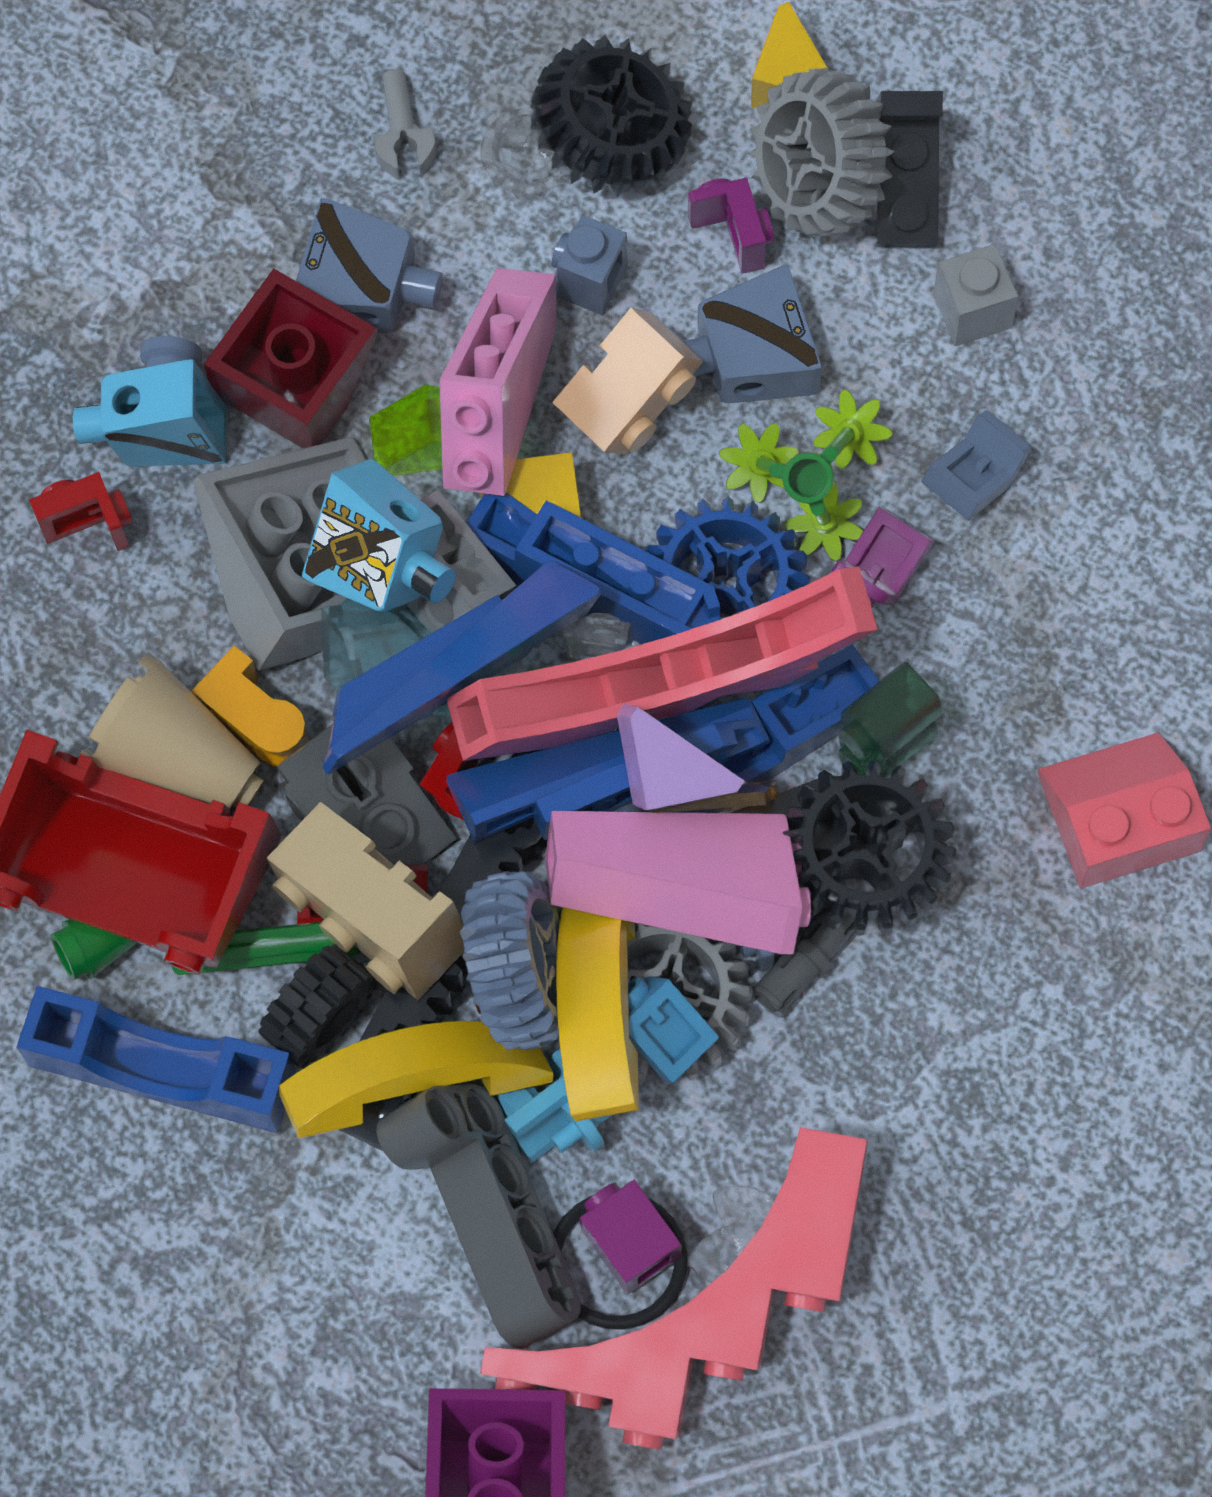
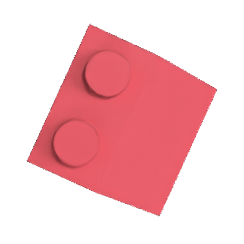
[1037,732,1211,889]

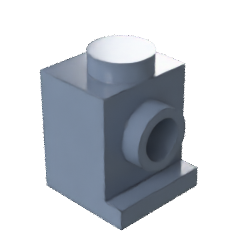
[551,215,628,316]

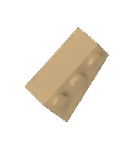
[266,802,464,1001]

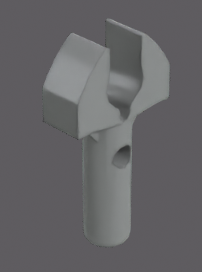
[373,69,437,180]

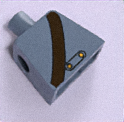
[296,198,443,333]
[683,265,822,404]

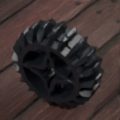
[530,35,693,197]
[783,759,956,936]

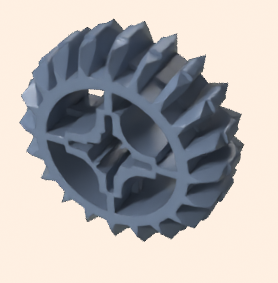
[460,871,560,1050]

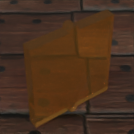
[651,780,778,813]

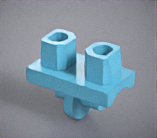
[498,1049,612,1164]

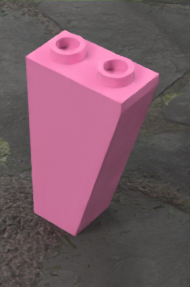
[440,268,557,496]
[545,811,811,954]

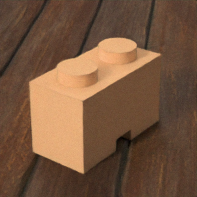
[552,308,704,455]

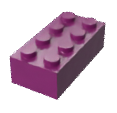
[425,1388,565,1497]

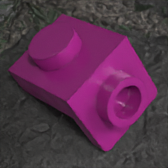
[688,177,774,274]
[832,507,935,608]

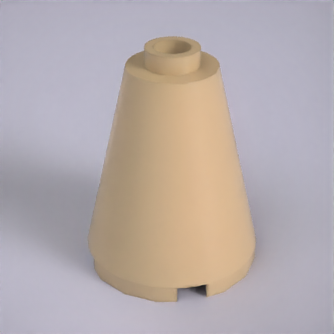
[79,652,264,811]

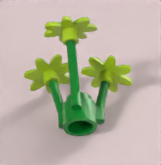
[718,389,893,562]

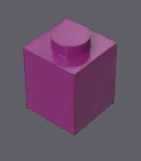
[579,1179,682,1295]

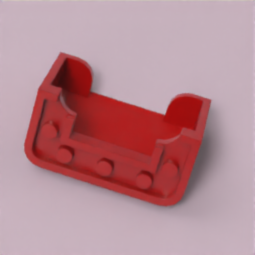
[0,730,282,975]

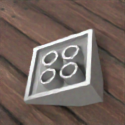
[193,436,408,671]

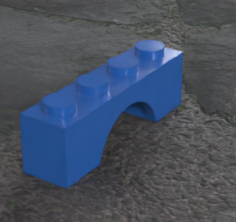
[16,986,297,1134]

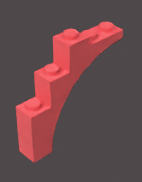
[446,567,878,761]
[480,1127,868,1450]

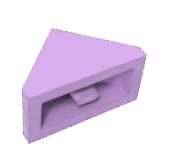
[617,703,744,810]

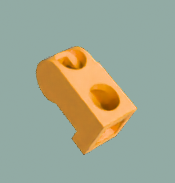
[191,645,310,768]

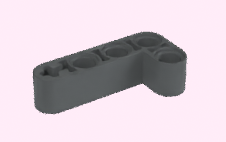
[377,1084,581,1349]

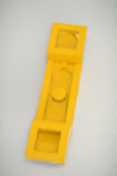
[556,907,639,1122]
[279,1021,553,1138]

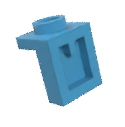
[628,976,719,1083]

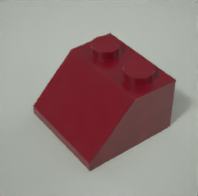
[203,268,377,449]

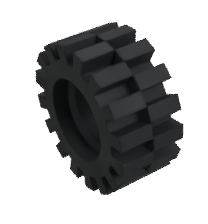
[258,944,377,1069]

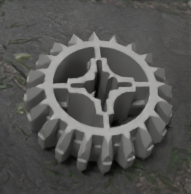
[747,68,895,237]
[627,923,752,1085]

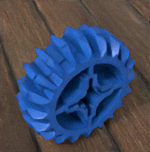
[645,496,810,616]

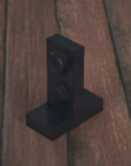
[876,91,943,246]

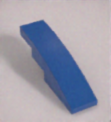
[647,644,889,813]

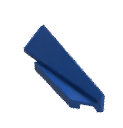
[466,492,721,644]
[322,560,602,775]
[446,699,770,843]

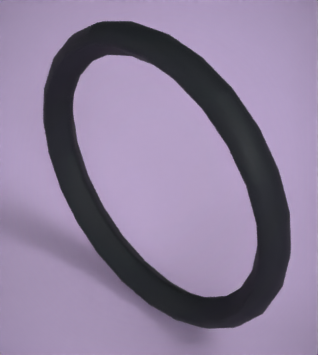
[553,1195,688,1330]

